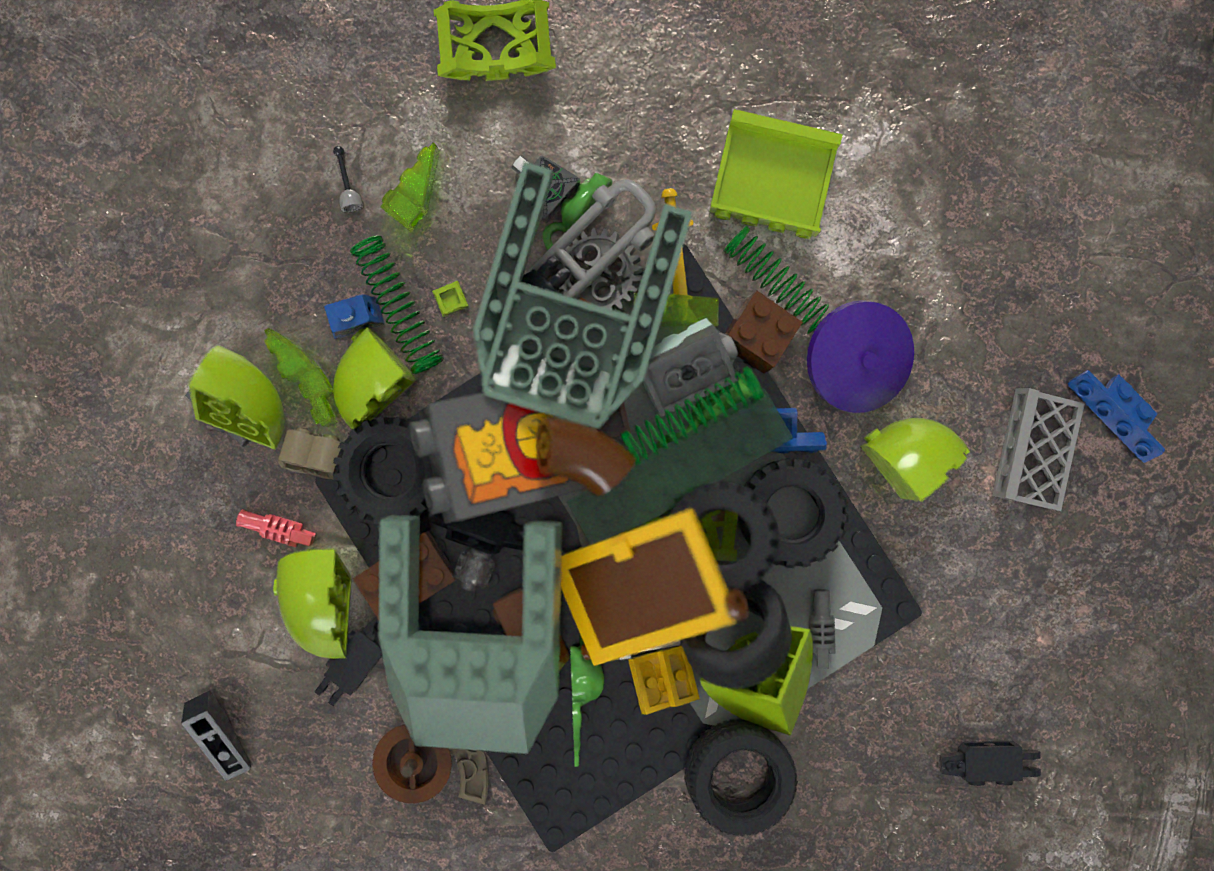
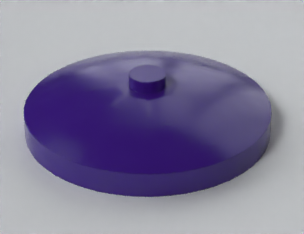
[807,300,914,413]

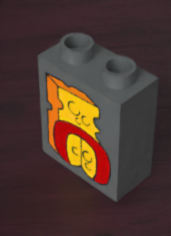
[410,393,587,523]

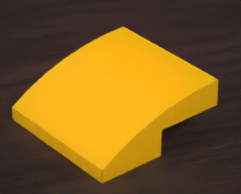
[628,645,700,715]

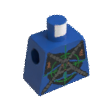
[324,294,385,339]

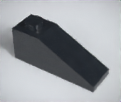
[181,690,251,781]

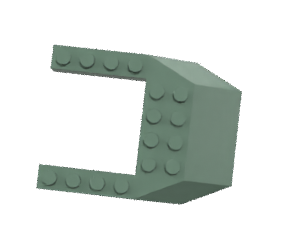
[473,162,693,429]
[379,515,562,754]

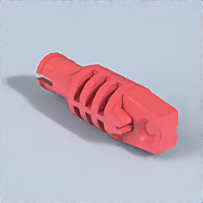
[236,509,316,547]

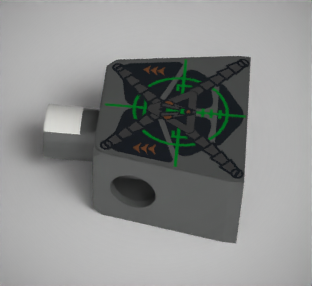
[512,155,580,224]

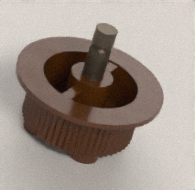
[372,724,452,804]

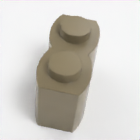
[278,428,340,480]

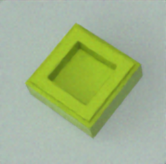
[432,280,469,317]

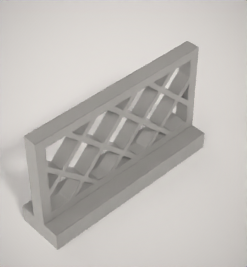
[992,388,1085,511]

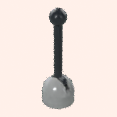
[333,146,363,212]

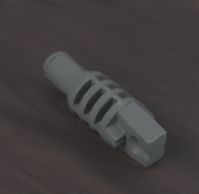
[809,589,836,669]

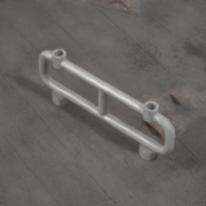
[525,179,656,299]

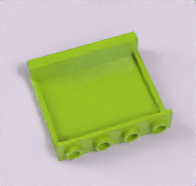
[709,109,843,239]

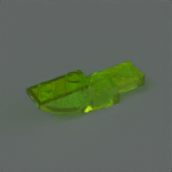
[264,328,338,427]

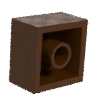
[725,290,803,374]

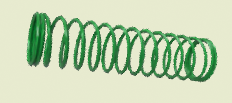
[723,226,829,334]
[350,235,444,374]
[620,366,764,465]

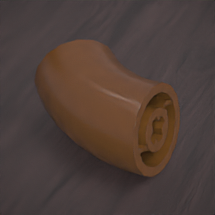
[536,417,636,496]

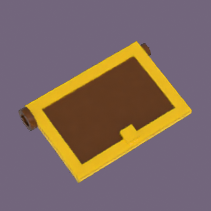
[560,508,748,666]

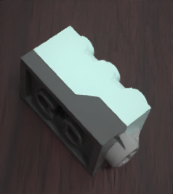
[642,318,738,417]

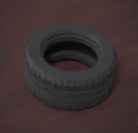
[680,580,792,689]
[684,719,797,836]

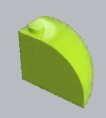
[333,327,418,430]
[188,345,285,450]
[860,418,970,501]
[273,549,352,658]
[700,627,813,736]

